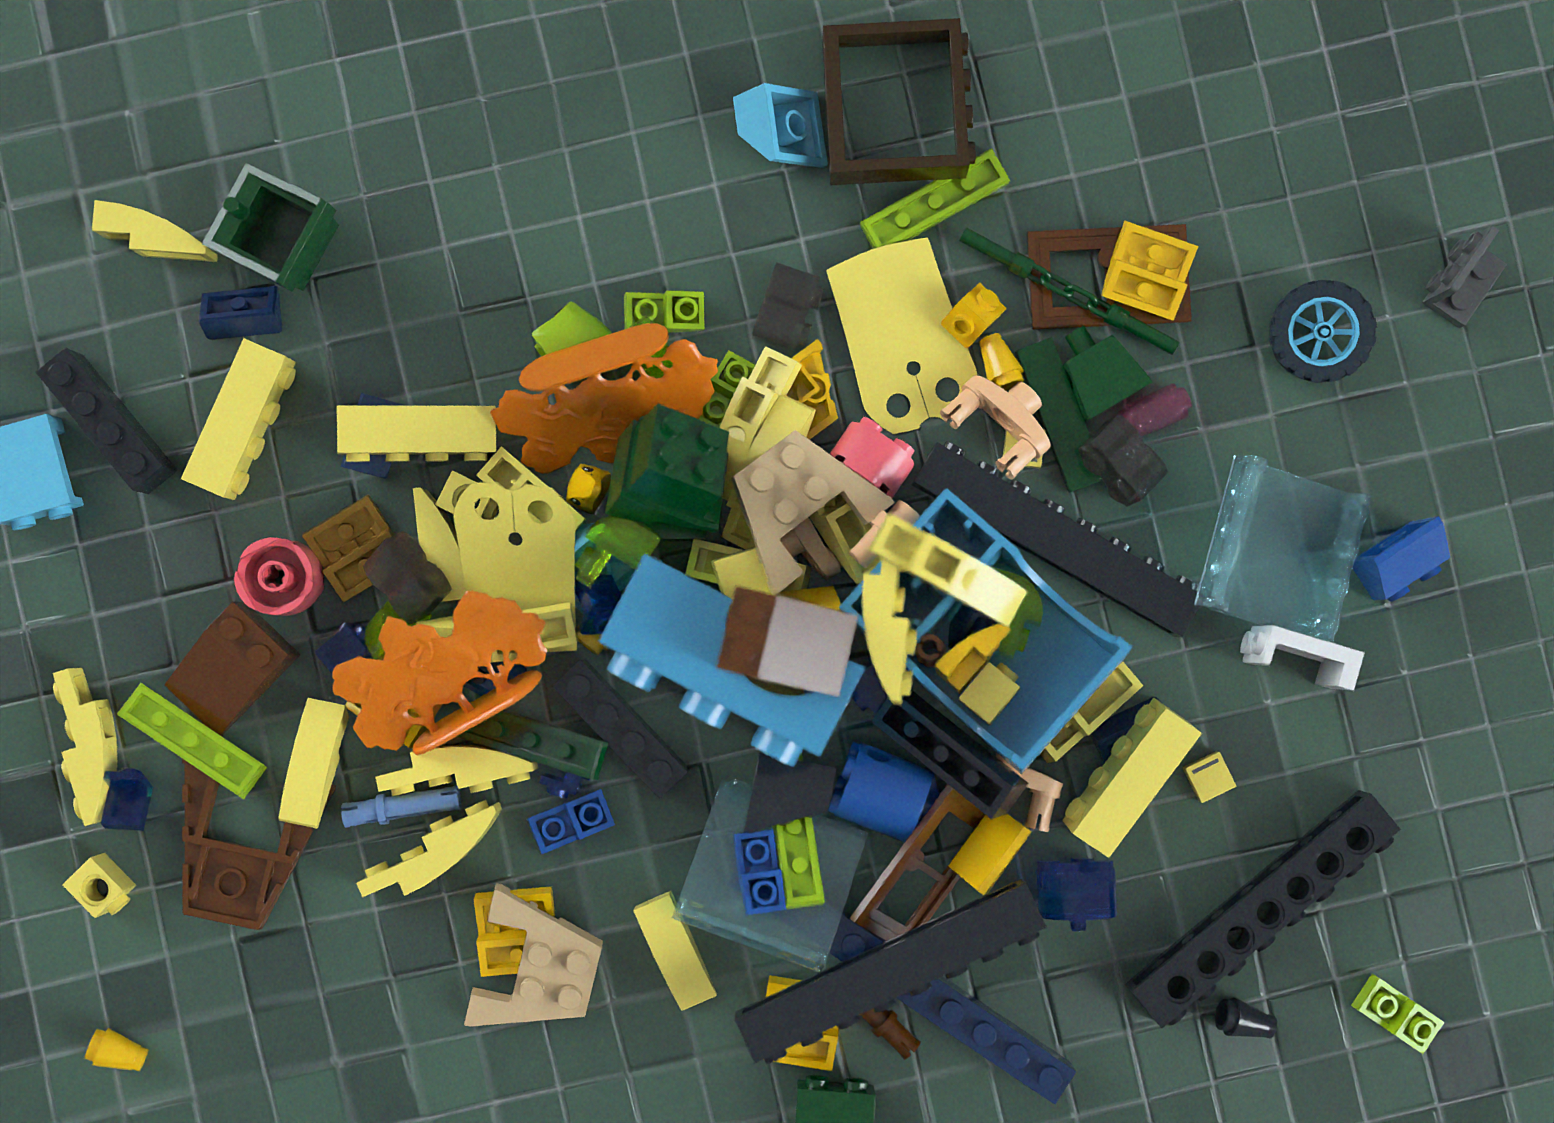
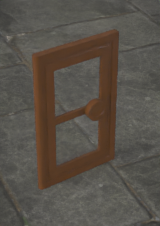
[1027,224,1191,330]
[850,784,985,941]

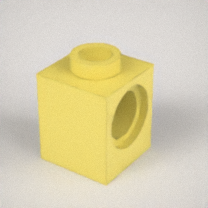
[435,470,499,520]
[959,662,1020,726]
[63,853,136,918]

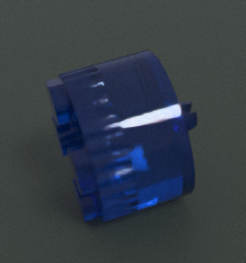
[1036,858,1117,932]

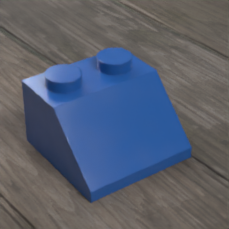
[1348,516,1450,602]

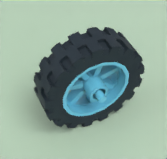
[1269,280,1377,383]

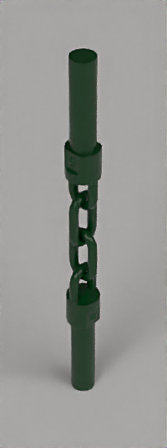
[959,227,1179,355]

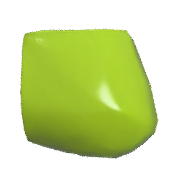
[532,301,612,357]

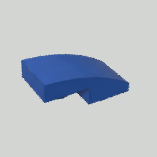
[526,789,615,854]
[732,829,786,915]

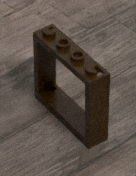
[822,18,976,185]

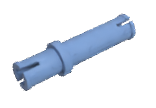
[341,785,462,828]

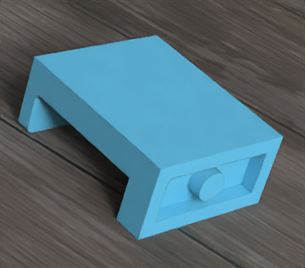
[0,414,84,530]

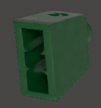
[1063,325,1152,422]

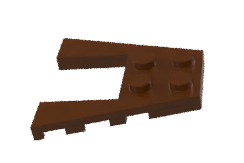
[182,758,336,930]

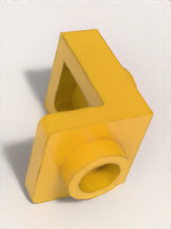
[941,283,1007,348]

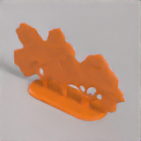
[490,323,718,474]
[332,590,547,755]

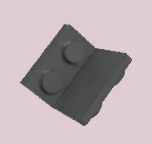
[1422,225,1507,328]

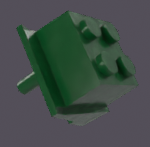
[202,163,339,292]
[605,403,729,533]

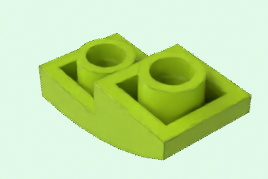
[624,291,704,332]
[699,350,755,428]
[1351,974,1444,1054]

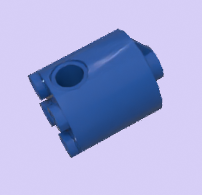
[828,741,939,843]

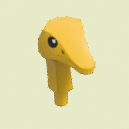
[566,463,611,514]

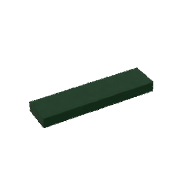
[1015,337,1106,493]
[458,700,609,780]

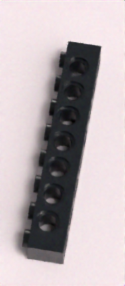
[1125,790,1401,1028]

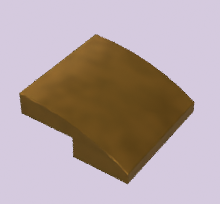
[302,494,409,602]

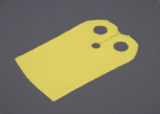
[826,237,977,434]
[454,482,577,652]

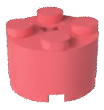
[830,417,915,498]
[234,537,324,616]

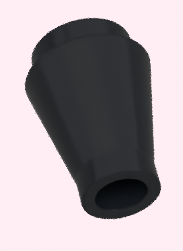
[1215,997,1277,1039]

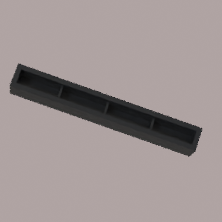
[912,441,1205,637]
[735,879,1047,1064]

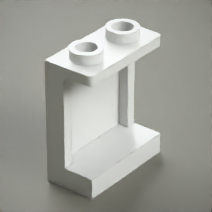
[1240,625,1364,691]

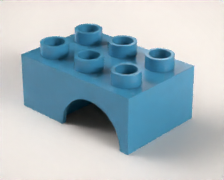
[839,488,1132,774]
[599,554,865,766]

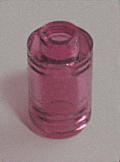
[1117,383,1192,440]

